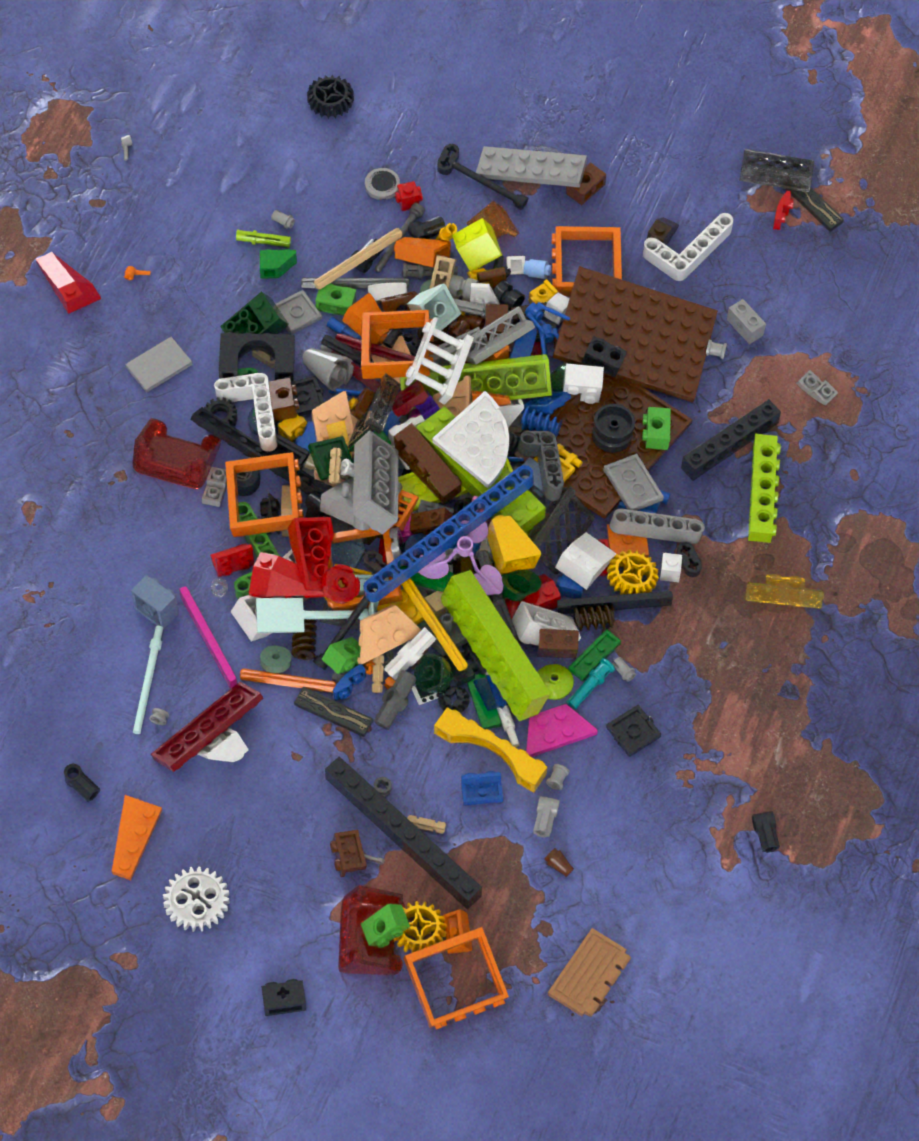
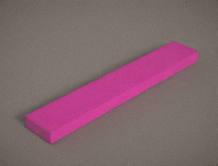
[179,586,237,689]

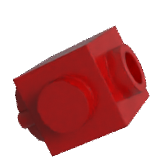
[395,181,423,211]

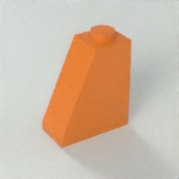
[394,237,451,267]
[342,293,390,345]

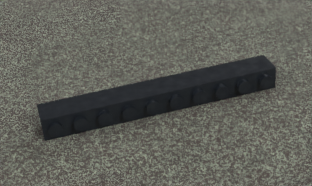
[325,756,482,910]

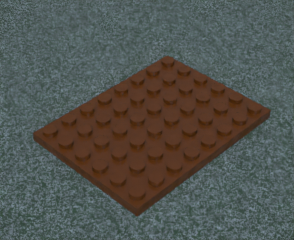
[552,266,718,403]
[514,374,692,519]

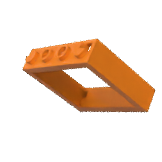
[551,226,622,297]
[361,310,434,379]
[225,452,304,537]
[327,527,403,611]
[403,927,509,1030]

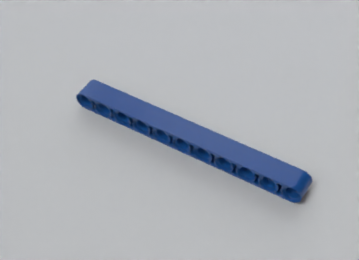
[363,465,534,602]

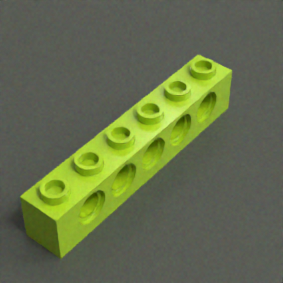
[748,434,781,543]

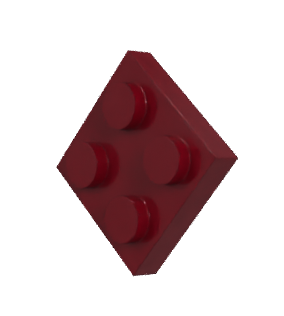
[390,380,429,417]

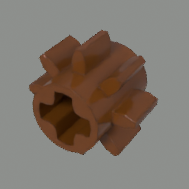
[448,320,471,338]

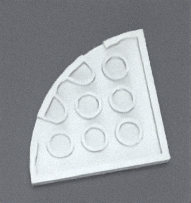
[432,391,509,488]

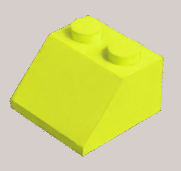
[452,218,502,271]

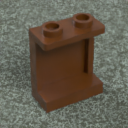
[537,629,579,659]

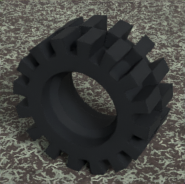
[204,397,238,426]

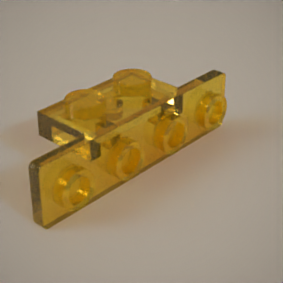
[745,574,824,608]

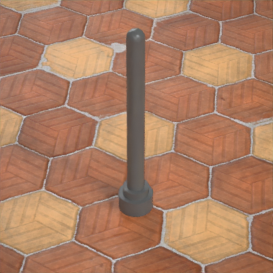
[375,203,425,273]

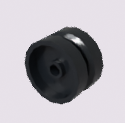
[591,404,635,453]

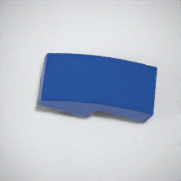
[333,664,366,701]

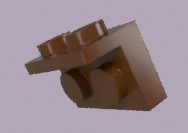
[330,830,367,877]

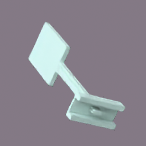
[256,598,379,633]

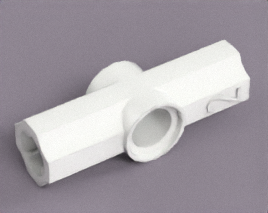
[384,627,437,681]

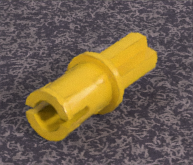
[436,223,457,241]

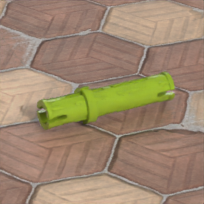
[236,229,291,248]

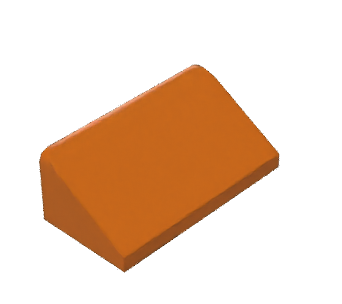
[443,909,472,954]

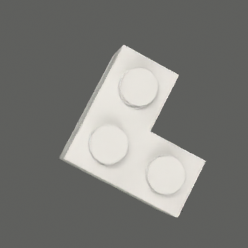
[563,364,604,404]

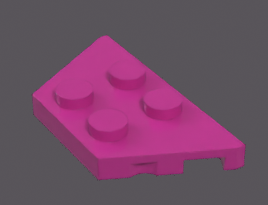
[526,704,598,757]

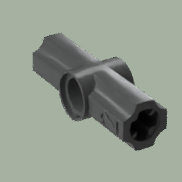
[374,670,417,730]

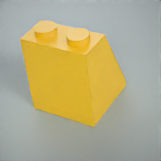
[487,515,541,575]

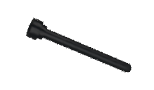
[452,162,529,210]
[312,589,375,670]

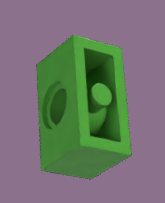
[315,283,356,316]
[642,407,671,450]
[322,637,363,674]
[361,904,410,948]

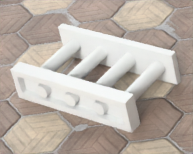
[405,317,474,405]

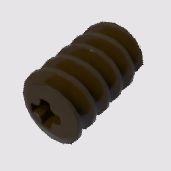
[573,604,615,632]
[291,619,317,660]

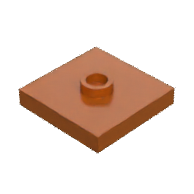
[607,524,649,558]

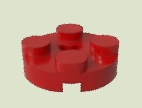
[322,564,360,604]

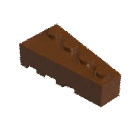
[394,423,462,505]

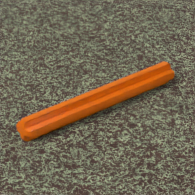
[240,668,336,693]

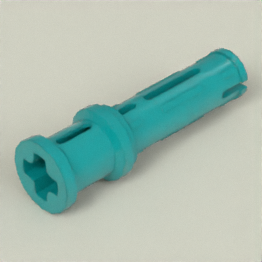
[566,658,615,710]

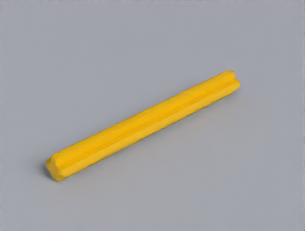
[401,578,468,671]

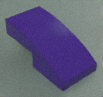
[415,389,440,420]

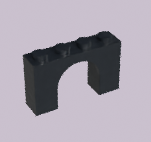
[219,332,295,382]

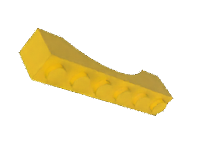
[434,707,547,793]

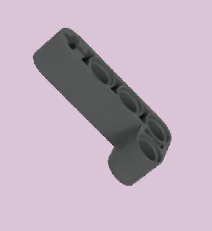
[518,431,564,501]

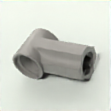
[533,796,560,838]

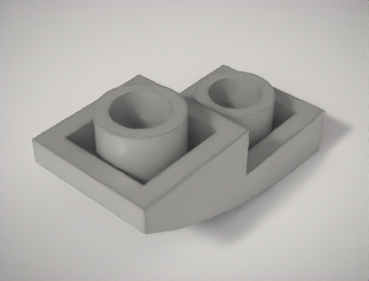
[796,370,838,405]
[202,467,227,507]

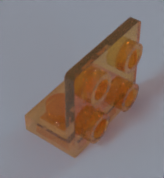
[467,201,519,240]

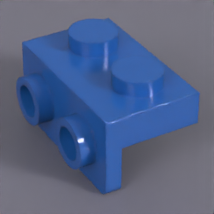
[461,771,503,806]

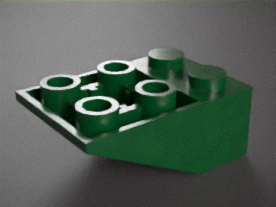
[220,291,289,334]

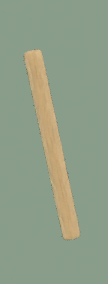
[314,228,402,290]

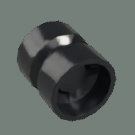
[493,280,525,312]

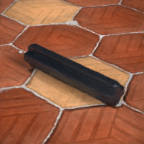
[321,335,372,365]

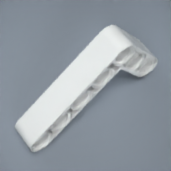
[643,213,733,281]
[214,373,277,451]

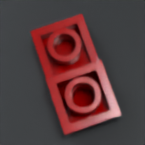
[773,191,794,230]

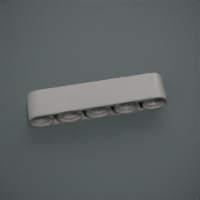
[609,509,705,544]

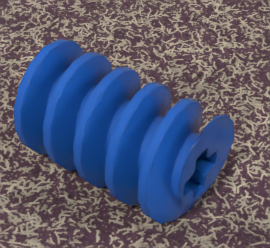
[521,407,562,437]

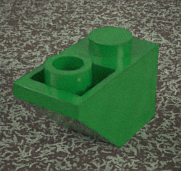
[260,249,297,279]

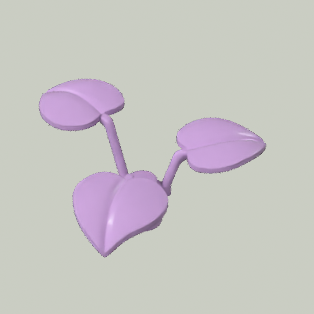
[418,509,503,596]

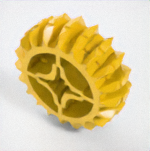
[607,549,659,595]
[394,901,447,953]

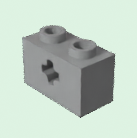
[727,299,766,345]

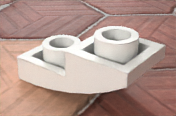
[368,283,407,304]

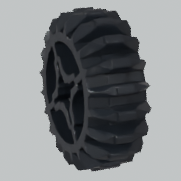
[307,74,354,119]

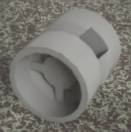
[449,275,478,302]

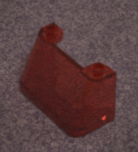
[132,418,221,489]
[338,885,405,975]

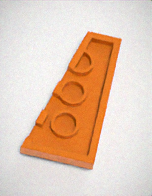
[112,795,162,880]

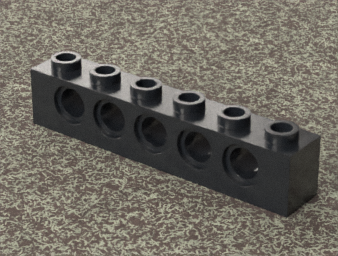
[681,399,781,481]

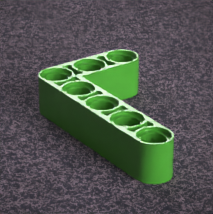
[234,502,280,599]

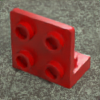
[210,543,254,577]

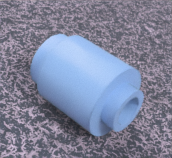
[524,259,551,279]

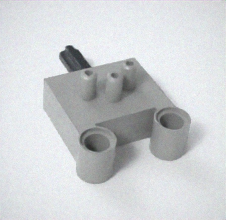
[311,477,370,530]

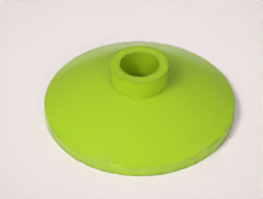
[537,664,574,700]

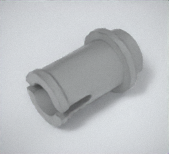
[271,210,295,229]
[612,657,636,682]

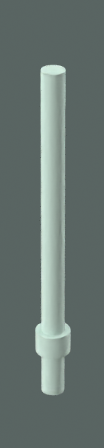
[133,626,163,734]

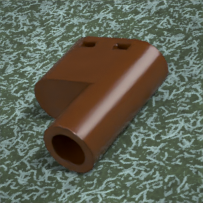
[477,267,506,290]

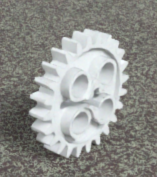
[163,866,230,932]

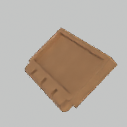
[548,928,631,1017]

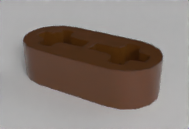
[350,387,375,419]

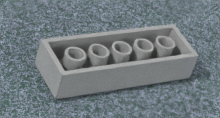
[353,430,398,535]

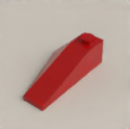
[36,252,101,314]
[288,517,334,591]
[249,552,325,598]
[505,574,561,620]

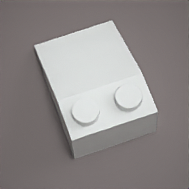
[555,532,616,590]
[231,595,293,642]
[512,601,581,646]

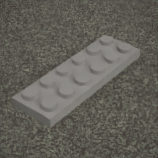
[476,146,587,187]

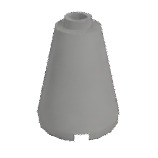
[302,348,354,392]

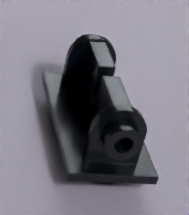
[260,493,280,534]

